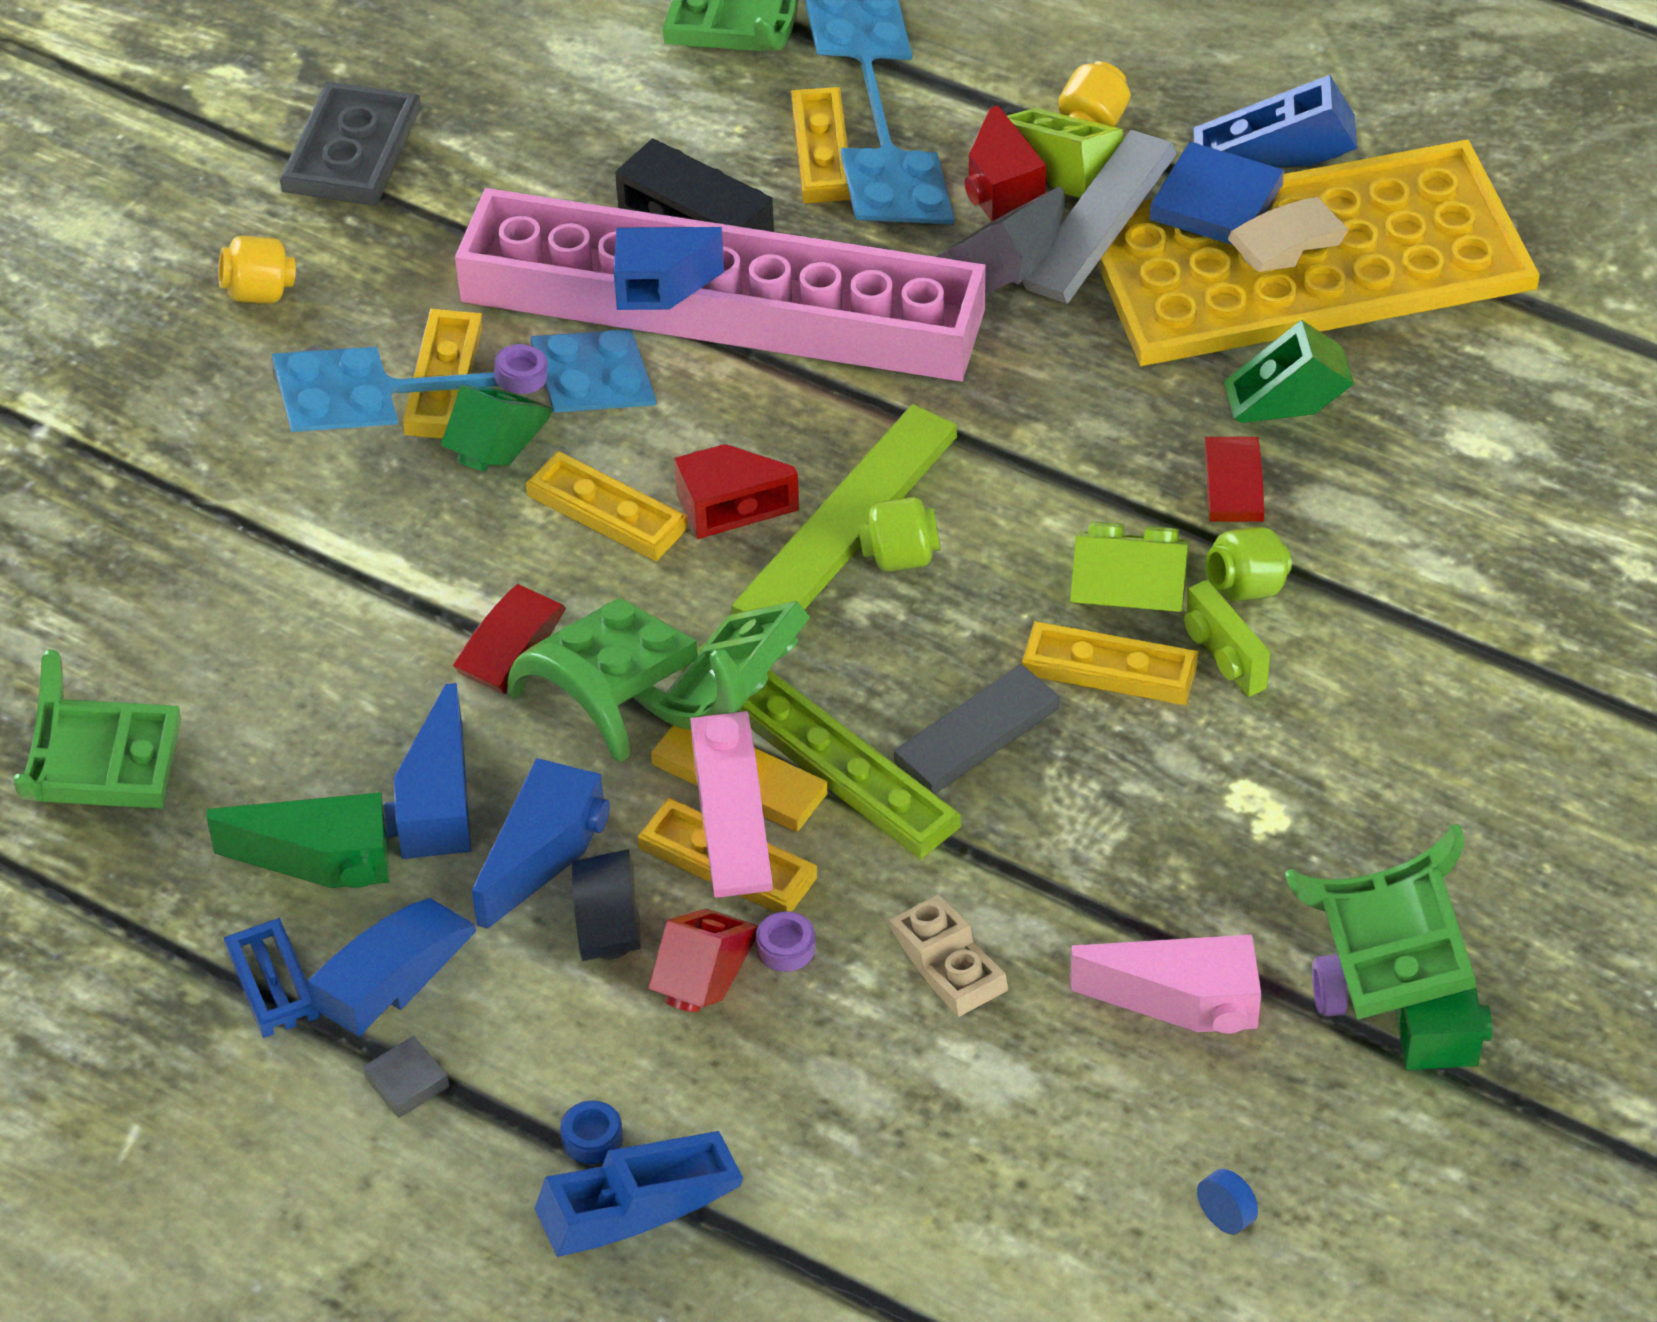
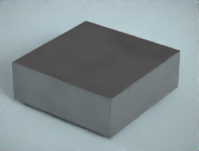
[363,1035,449,1118]

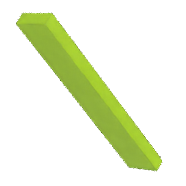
[731,404,957,614]
[680,643,961,860]

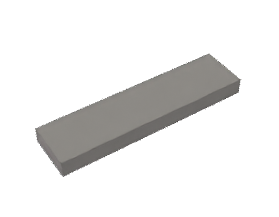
[1023,130,1177,304]

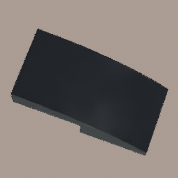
[572,849,641,961]

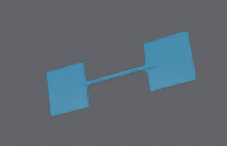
[805,0,955,224]
[272,329,656,432]

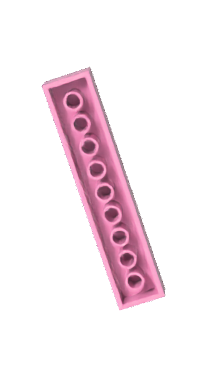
[455,188,986,382]

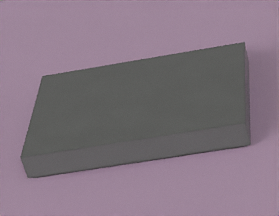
[280,81,421,206]

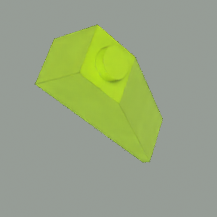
[1007,108,1123,200]

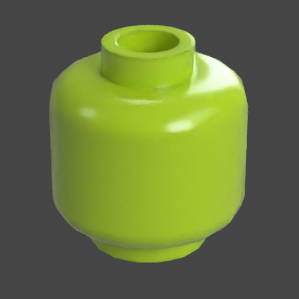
[859,497,941,573]
[1205,527,1292,602]

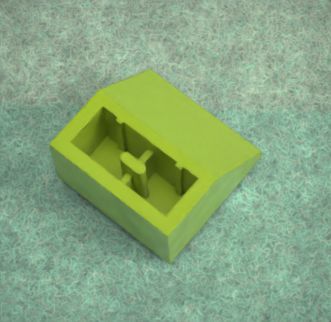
[1070,522,1190,612]

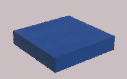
[1150,141,1284,245]

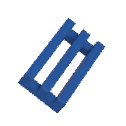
[223,918,320,1038]

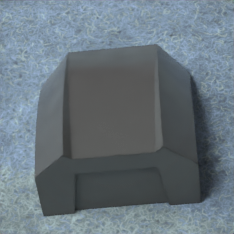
[935,187,1065,298]

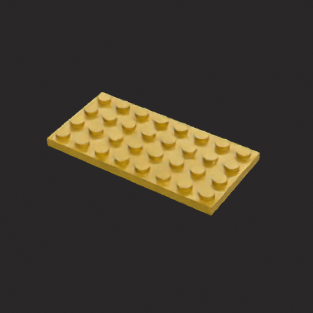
[1097,139,1540,367]

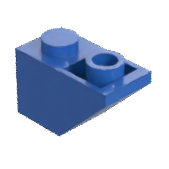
[613,227,724,310]

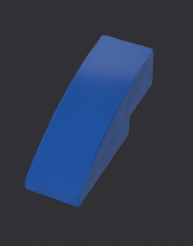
[307,898,476,1037]
[534,1131,744,1257]

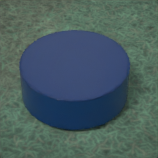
[560,1100,623,1164]
[1197,1168,1258,1235]

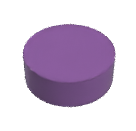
[494,344,548,394]
[756,911,816,972]
[1312,954,1347,1017]

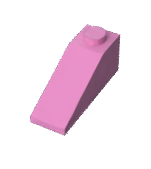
[690,711,773,898]
[1070,935,1261,1034]

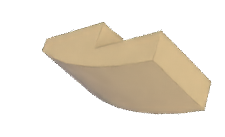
[1228,197,1348,272]
[889,894,1008,1017]

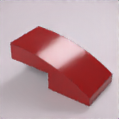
[1204,437,1264,522]
[453,584,566,695]

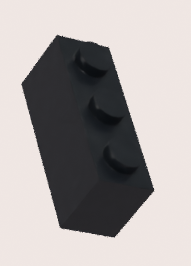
[615,138,774,232]

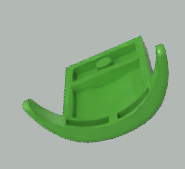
[662,0,799,51]
[507,597,698,762]
[633,601,810,730]
[13,649,181,809]
[1285,824,1476,1020]

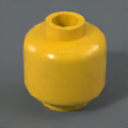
[1058,61,1131,127]
[218,235,296,304]

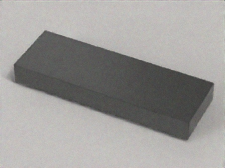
[894,664,1059,794]

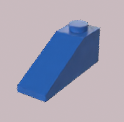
[1194,75,1357,167]
[384,683,472,859]
[472,758,610,928]

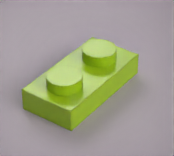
[1184,579,1270,697]

